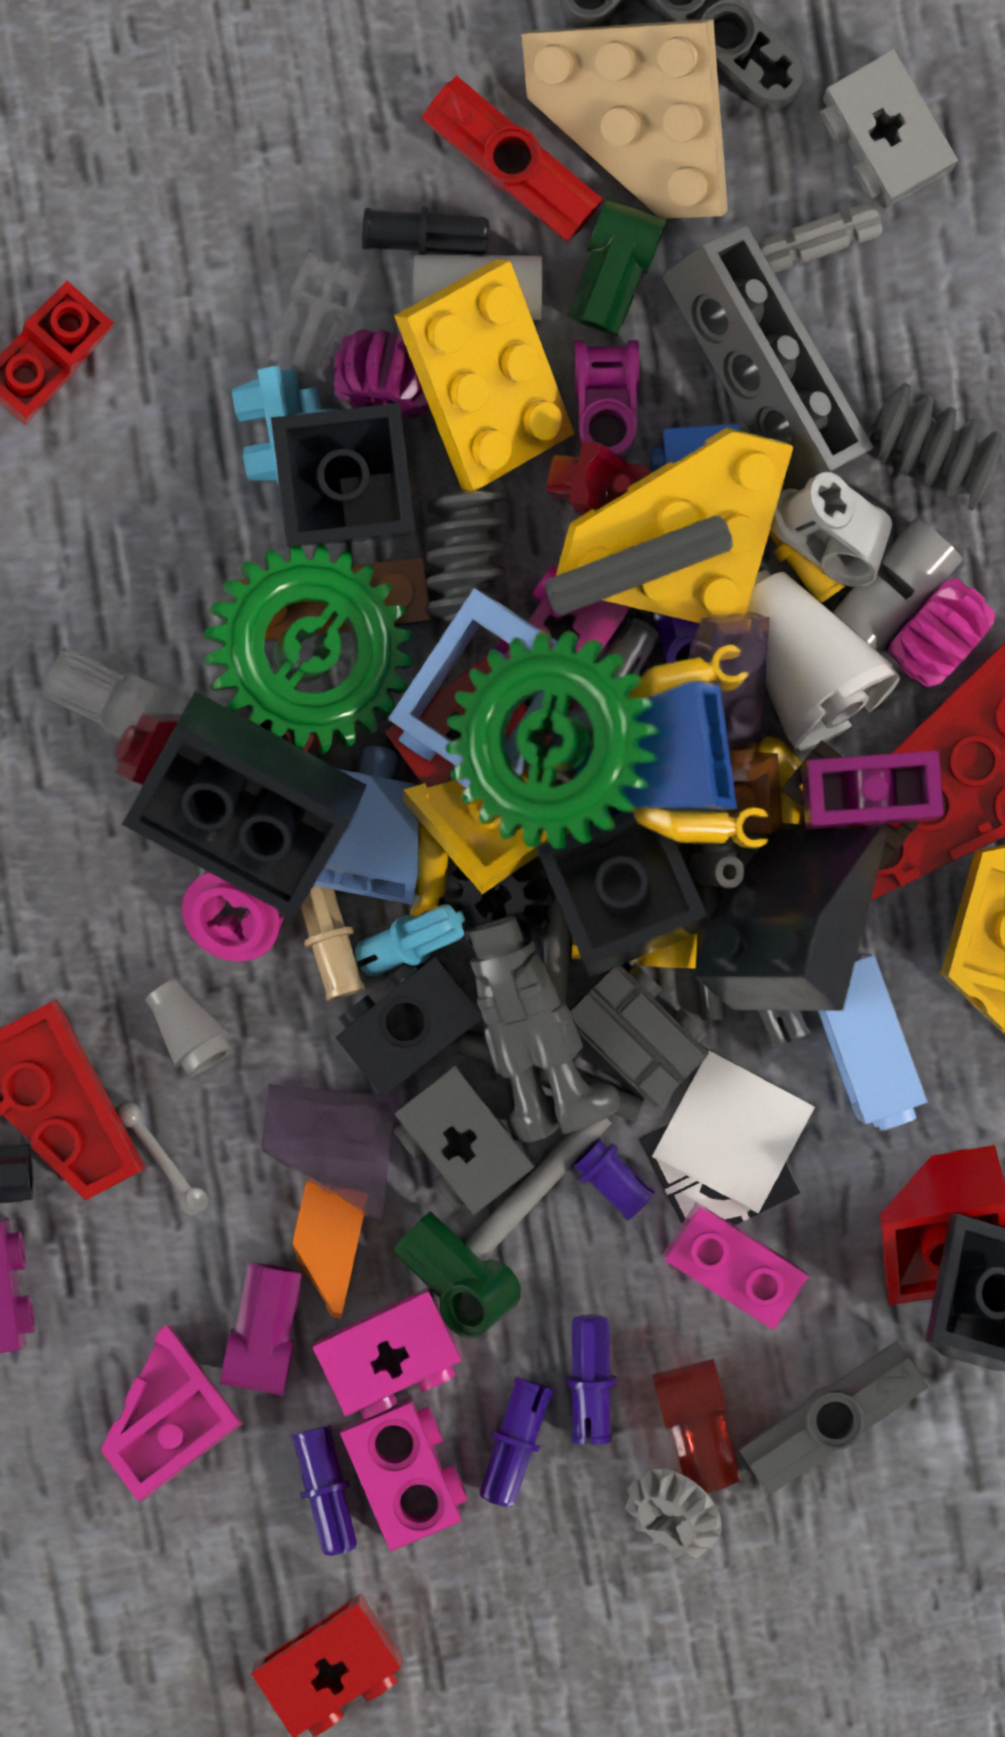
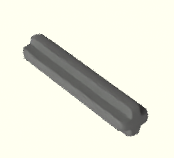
[545,516,733,615]

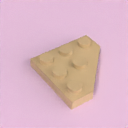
[521,19,728,219]

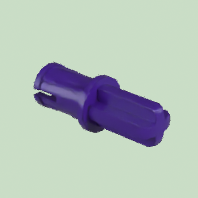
[566,1314,616,1445]
[479,1377,554,1507]
[291,1425,357,1556]

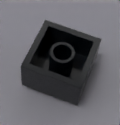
[536,811,708,978]

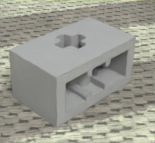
[820,49,958,209]

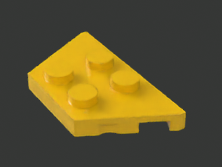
[940,845,1005,1035]

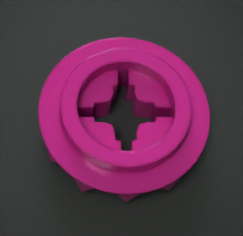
[182,871,284,961]

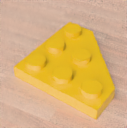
[556,427,793,633]

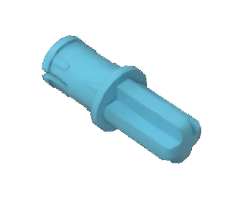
[355,904,466,978]

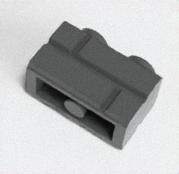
[570,963,709,1108]

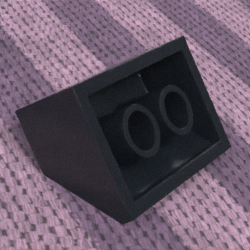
[121,691,367,918]

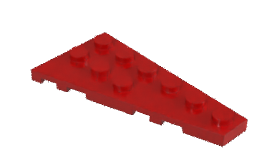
[825,642,1005,901]

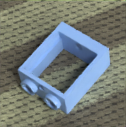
[388,588,573,788]
[817,953,927,1131]

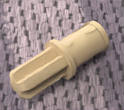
[300,886,366,1001]

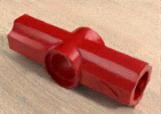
[421,75,603,244]

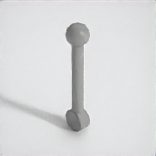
[117,1102,208,1215]

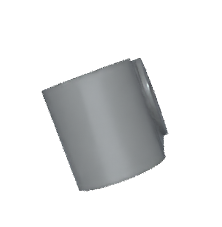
[771,472,892,587]

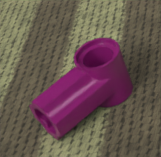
[221,1262,302,1396]

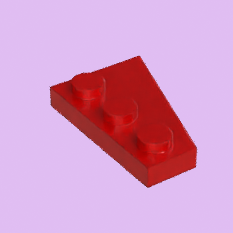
[0,999,146,1200]

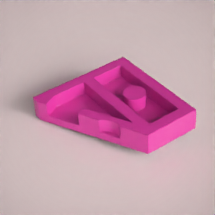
[100,1325,243,1502]

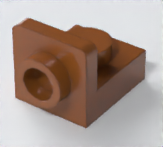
[724,742,782,834]

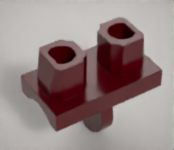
[546,441,653,516]

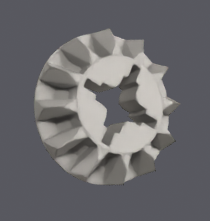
[625,1468,722,1559]

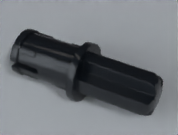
[362,207,490,255]

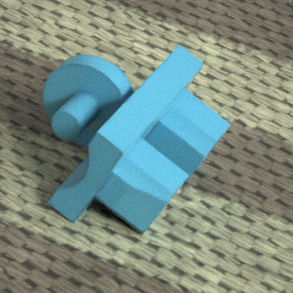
[232,366,340,484]

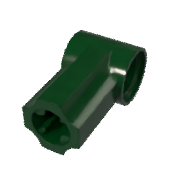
[567,197,667,336]
[393,1211,521,1338]

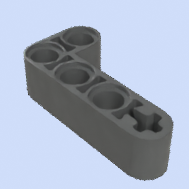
[560,0,804,113]

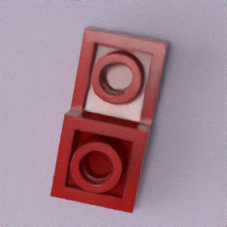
[0,281,114,425]

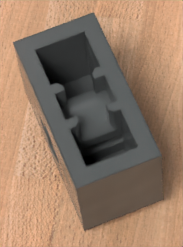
[393,1064,534,1215]

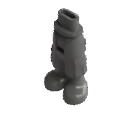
[468,916,622,1142]

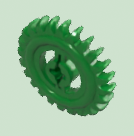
[203,544,413,754]
[446,631,659,849]

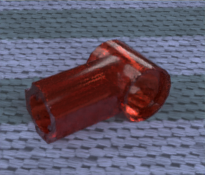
[652,1358,740,1493]

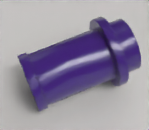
[573,1139,656,1221]

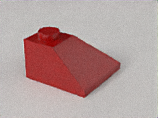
[880,1145,1005,1306]

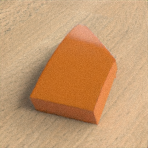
[292,1181,368,1319]

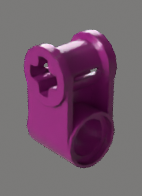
[574,340,639,459]

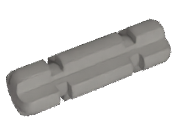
[758,203,882,273]

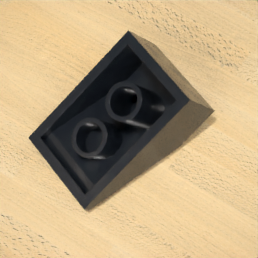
[694,828,887,1011]

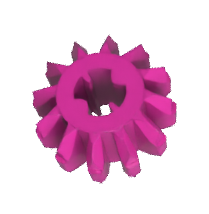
[888,578,996,688]

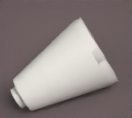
[742,570,900,751]

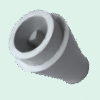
[145,979,232,1077]

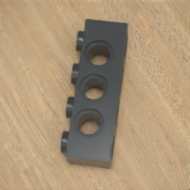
[662,225,873,490]

